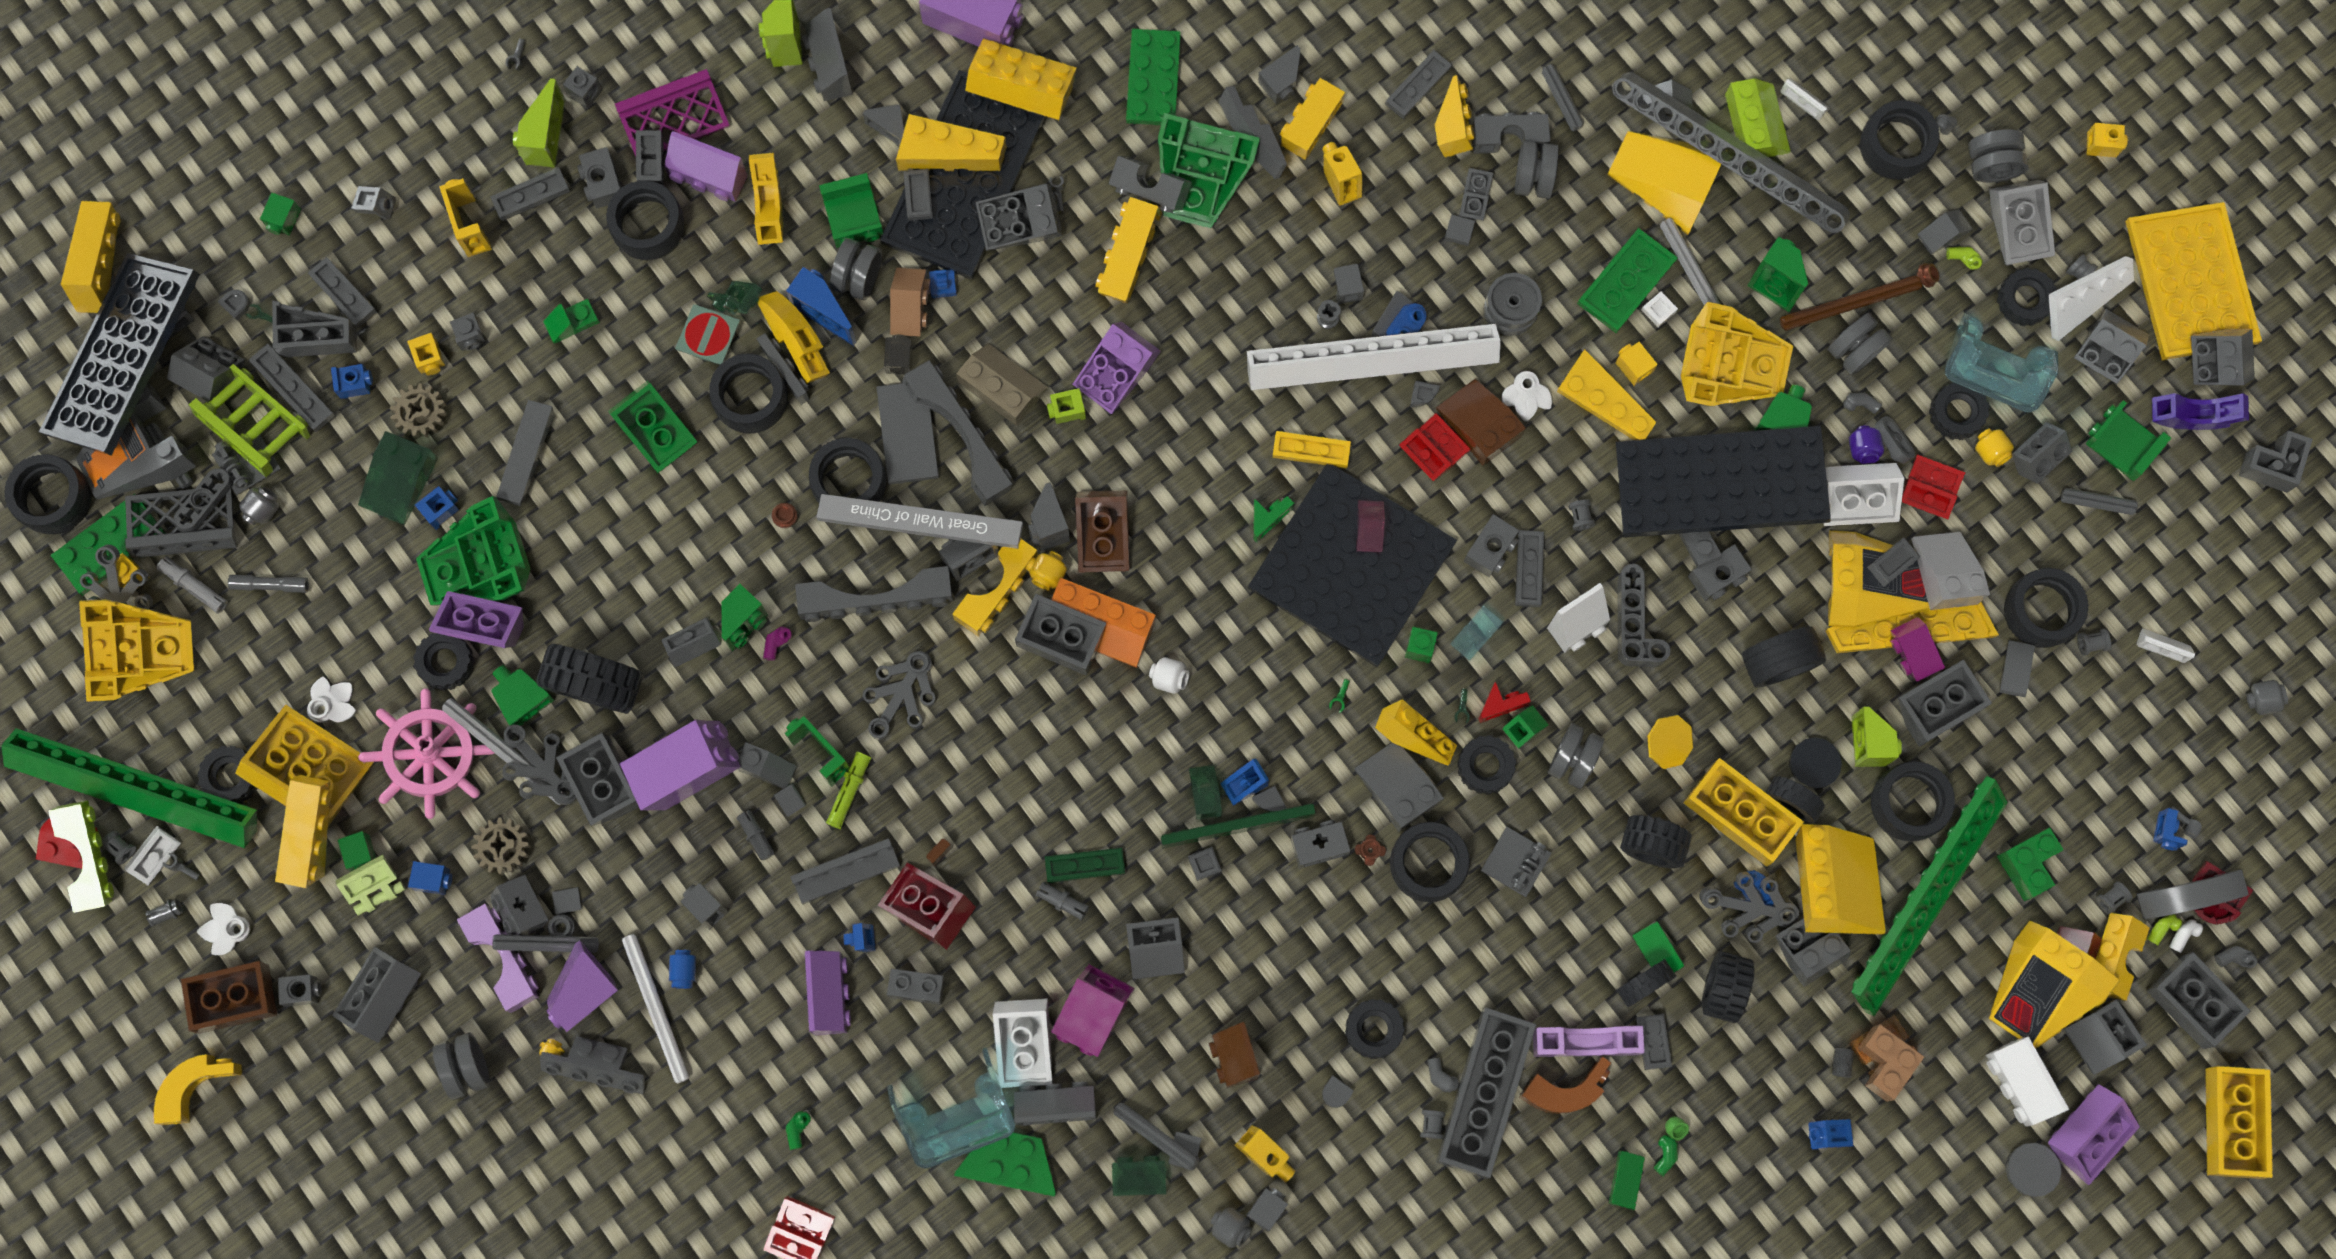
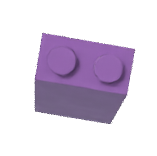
[546,940,618,1032]

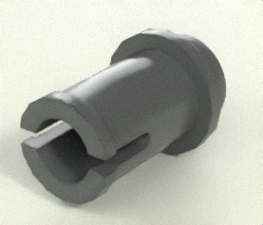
[146,899,183,927]

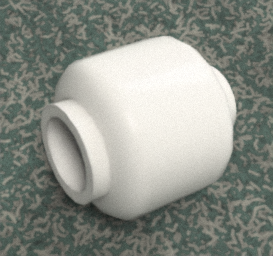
[1149,657,1189,694]

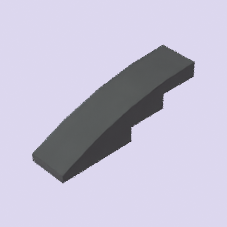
[1219,86,1287,179]

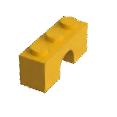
[2095,913,2150,1001]

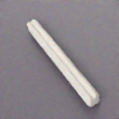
[622,934,689,1083]

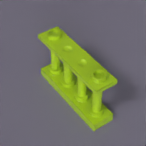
[188,364,311,477]

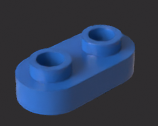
[1386,303,1426,336]

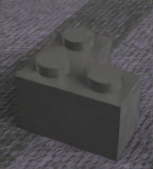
[2239,431,2313,493]

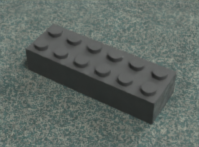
[1436,1007,1536,1179]

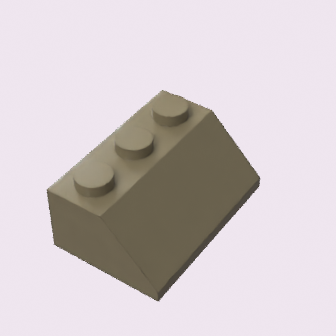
[956,344,1048,426]

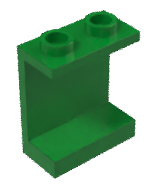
[819,173,883,248]
[2085,400,2171,481]
[784,716,850,787]

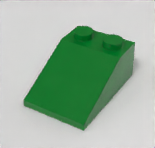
[608,380,697,473]

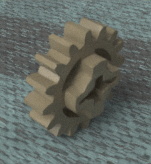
[390,383,447,439]
[471,818,531,875]

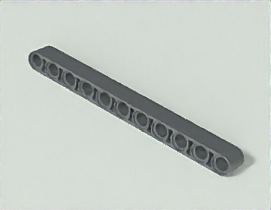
[1612,72,1850,233]

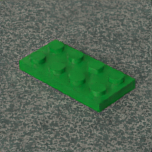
[1126,29,1181,125]
[1577,228,1678,334]
[51,493,167,596]

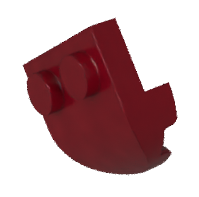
[2192,861,2253,925]

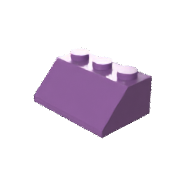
[664,131,748,202]
[429,591,524,648]
[805,951,851,1036]
[2048,1084,2140,1185]

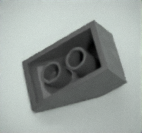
[1354,743,1444,832]

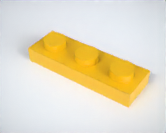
[1272,431,1351,468]

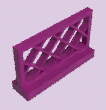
[614,69,730,156]

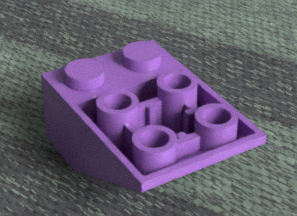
[1072,322,1161,414]

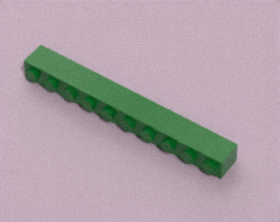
[1,728,257,848]

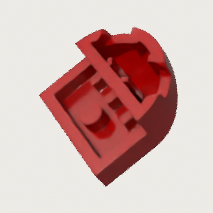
[36,818,98,869]

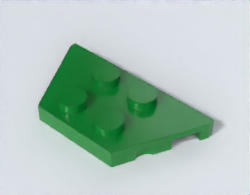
[954,1128,1056,1197]

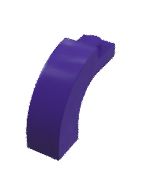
[2152,393,2249,430]

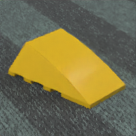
[1608,131,1727,235]

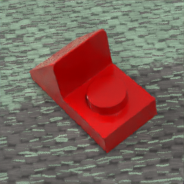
[1478,682,1531,723]

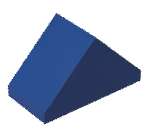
[1220,758,1269,805]

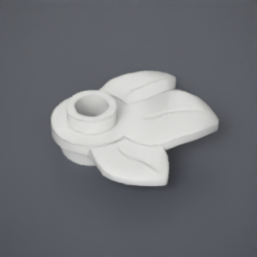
[1502,371,1552,422]
[307,677,356,723]
[197,903,250,955]

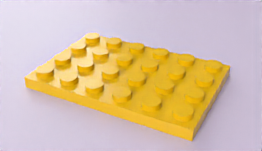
[2125,202,2262,360]

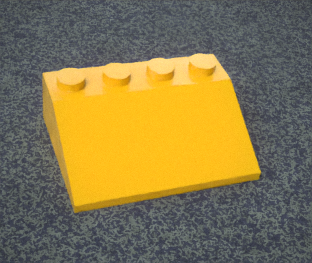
[235,704,374,826]
[1795,824,1886,934]

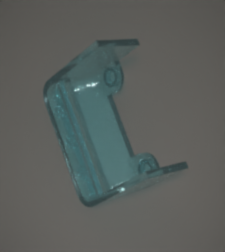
[887,1047,1015,1168]

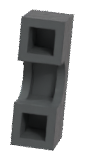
[1472,112,1550,154]
[1109,156,1192,213]

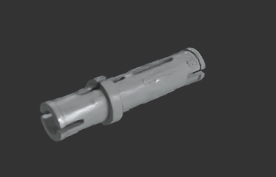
[157,556,228,614]

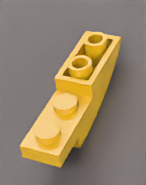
[755,291,830,384]

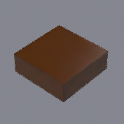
[926,839,952,867]

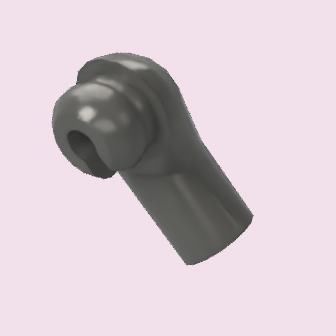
[1843,392,1882,414]
[2214,946,2258,968]
[1427,1058,1459,1093]

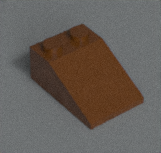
[1436,379,1526,466]
[1075,490,1130,573]
[1208,1022,1260,1088]

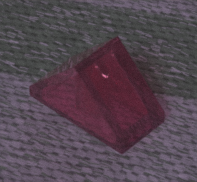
[1357,500,1385,552]

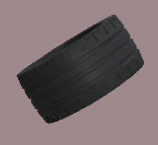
[1860,100,1940,180]
[606,180,684,261]
[709,353,787,434]
[809,438,886,503]
[4,454,92,535]
[2004,568,2089,648]
[1742,626,1826,688]
[1871,761,1955,841]
[1390,822,1470,902]

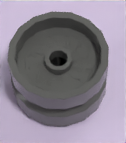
[1968,129,2029,183]
[1515,141,1558,199]
[830,238,882,301]
[1483,273,1542,336]
[1827,313,1893,376]
[1547,723,1605,789]
[433,1032,491,1100]

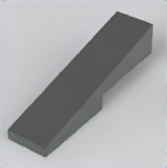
[496,400,555,506]

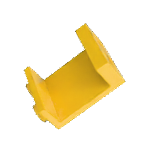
[439,179,492,257]

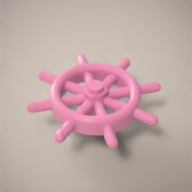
[358,688,494,819]

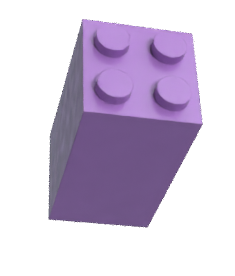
[919,0,1024,47]
[620,720,741,810]

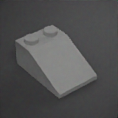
[1989,180,2055,265]
[1912,532,1990,610]

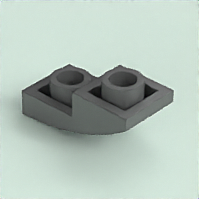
[1459,168,1493,221]
[1999,640,2035,697]

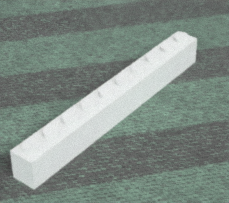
[1247,324,1500,390]

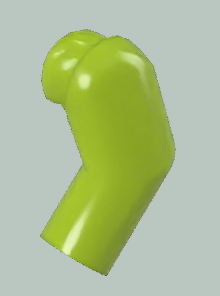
[1946,247,1983,270]
[2147,914,2182,945]

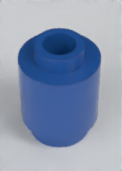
[669,950,696,989]

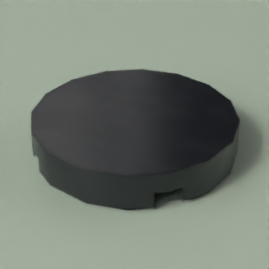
[1789,737,1842,790]

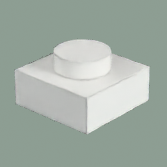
[1642,292,1678,328]

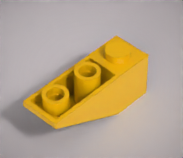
[1435,75,1475,157]
[1375,699,1457,766]

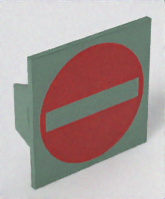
[675,304,740,365]

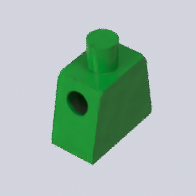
[1754,385,1812,431]
[491,665,555,726]

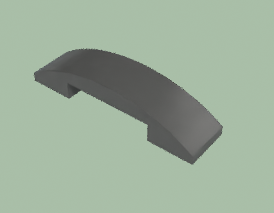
[2136,869,2249,919]

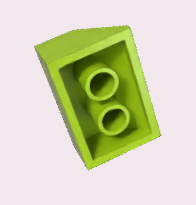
[759,0,803,67]
[1725,78,1791,157]

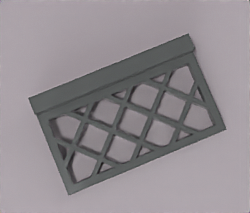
[125,487,237,558]

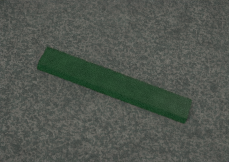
[1161,804,1315,849]

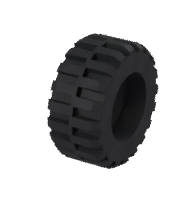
[536,643,643,714]

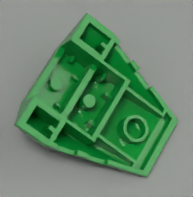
[1158,113,1260,228]
[416,496,531,606]

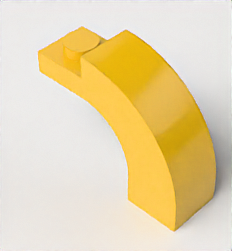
[749,153,783,245]
[154,1054,242,1125]

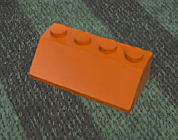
[1051,578,1156,668]

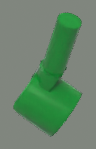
[1329,679,1350,713]

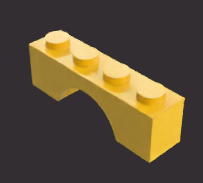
[952,538,1038,637]

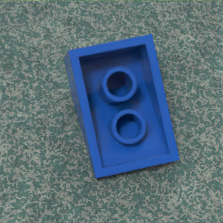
[786,267,856,346]

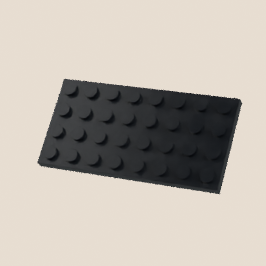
[880,70,1046,280]
[39,253,200,456]
[1616,426,1831,538]

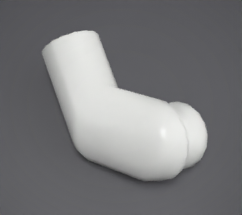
[2169,920,2203,953]

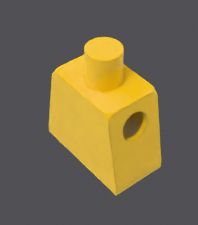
[1322,142,1362,206]
[1234,1126,1295,1183]

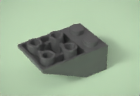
[976,184,1064,251]

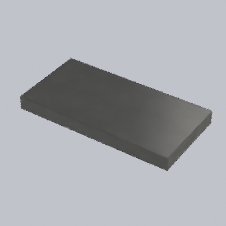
[877,383,939,485]

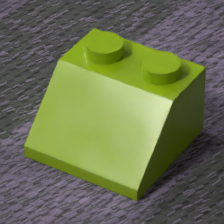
[1851,707,1902,767]

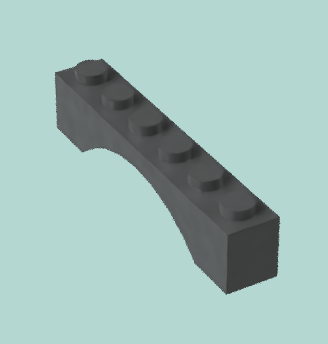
[902,361,1012,507]
[795,566,953,622]

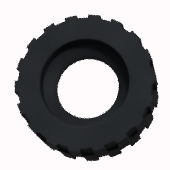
[1997,268,2057,326]
[1929,382,1990,440]
[413,633,475,691]
[1457,735,1516,795]
[197,746,258,804]
[1765,776,1825,825]
[1616,959,1677,1008]
[1345,999,1404,1059]

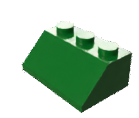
[1747,237,1808,312]

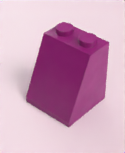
[1051,964,1135,1057]

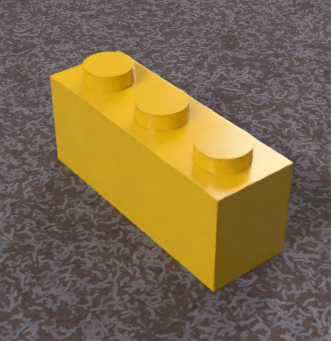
[1280,78,1345,160]

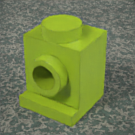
[1047,388,1086,424]

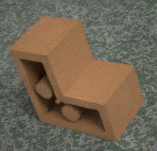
[890,268,931,337]
[1858,1025,1924,1102]

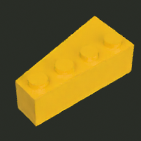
[896,114,1006,171]
[1096,197,1162,304]
[61,201,120,313]
[275,775,332,888]

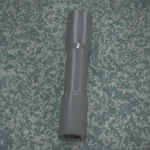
[228,574,309,593]

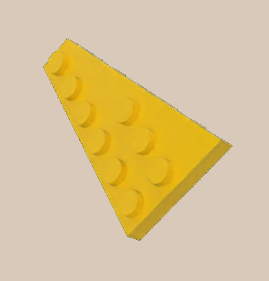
[1825,602,1999,653]

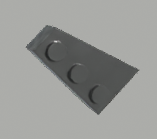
[272,300,357,358]

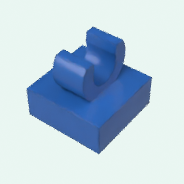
[929,270,957,298]
[843,923,876,952]

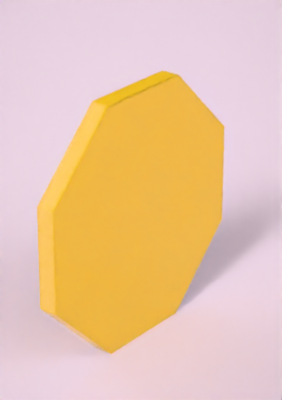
[1647,715,1693,769]

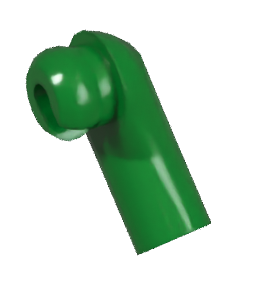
[786,1111,811,1150]
[1653,1135,1678,1177]

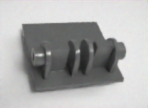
[212,434,281,495]
[1481,827,1551,897]

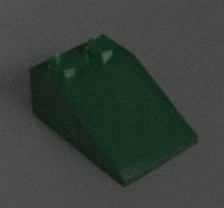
[358,431,438,525]

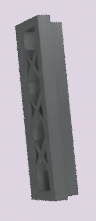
[790,839,900,905]

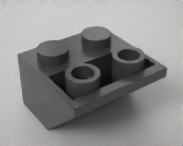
[2074,309,2150,384]
[2191,329,2255,385]
[167,336,245,402]
[1126,918,1185,980]
[1776,918,1851,987]
[2063,999,2147,1075]

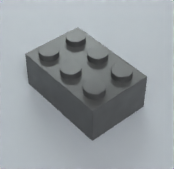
[2146,952,2251,1049]

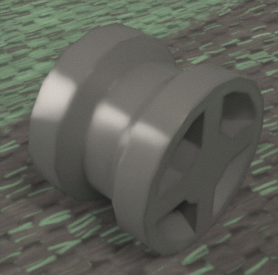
[2066,254,2098,280]

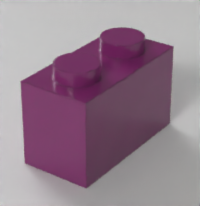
[1890,617,1945,681]

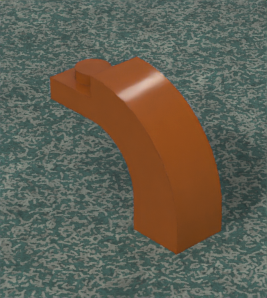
[1519,1057,1611,1114]

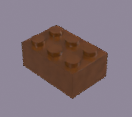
[181,961,278,1034]

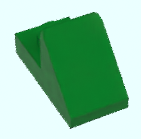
[543,299,599,344]
[1253,496,1294,543]

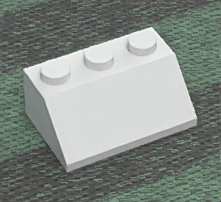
[1823,463,1904,526]
[1986,1037,2069,1127]

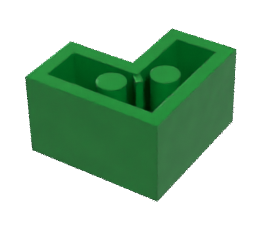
[1997,828,2064,901]

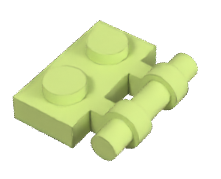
[336,855,406,916]

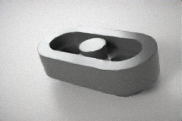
[1875,416,1915,464]

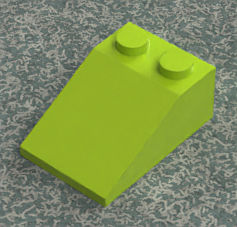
[513,79,565,167]

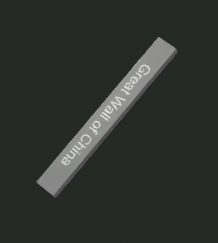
[816,494,1023,549]

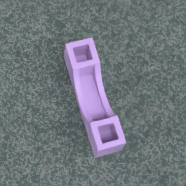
[457,904,539,1013]
[1533,1026,1644,1057]

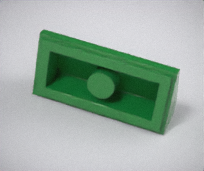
[1632,921,1684,973]
[1608,1151,1645,1210]

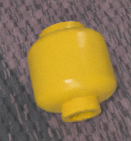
[1975,429,2014,467]
[1029,551,1067,591]

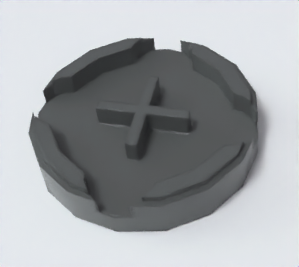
[2006,1143,2061,1197]

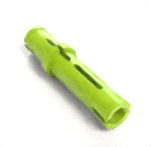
[825,752,872,830]

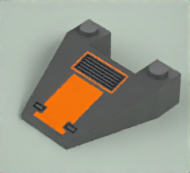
[76,382,196,500]

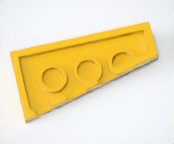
[1557,349,1656,440]

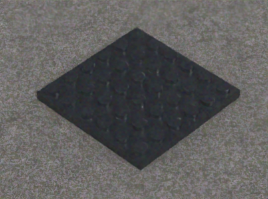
[1248,464,1457,668]

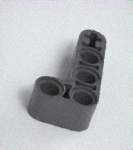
[1617,564,1670,667]

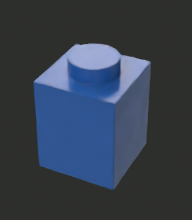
[408,861,452,895]

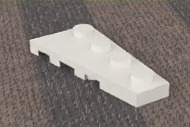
[2049,256,2134,341]

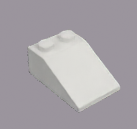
[1547,583,1610,653]
[993,999,1052,1088]

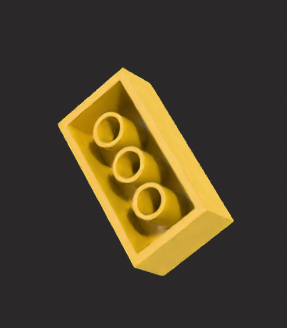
[965,38,1076,120]
[1683,758,1804,867]
[2205,1066,2272,1179]

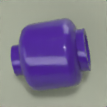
[1849,425,1884,465]

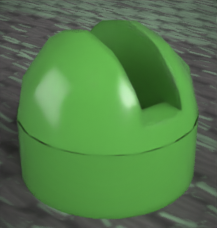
[1665,1117,1689,1141]

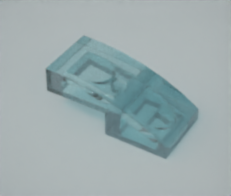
[1450,606,1503,661]

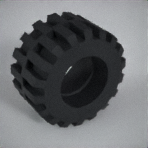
[1620,815,1692,868]
[1702,951,1755,1023]

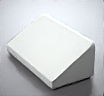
[1780,79,1829,120]
[2136,629,2195,663]
[124,826,181,885]

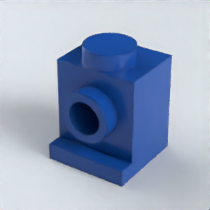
[331,364,373,399]
[415,486,459,530]

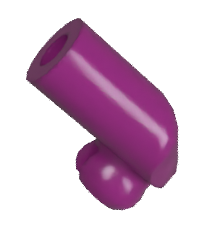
[763,627,792,661]

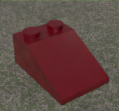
[878,863,976,950]

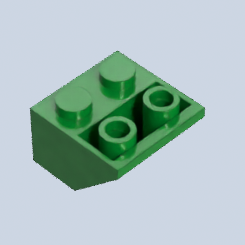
[721,583,769,652]

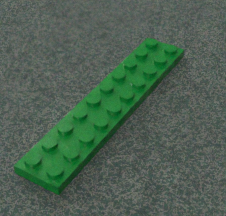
[1851,776,2008,1017]

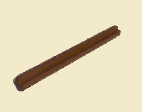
[1780,276,1922,331]

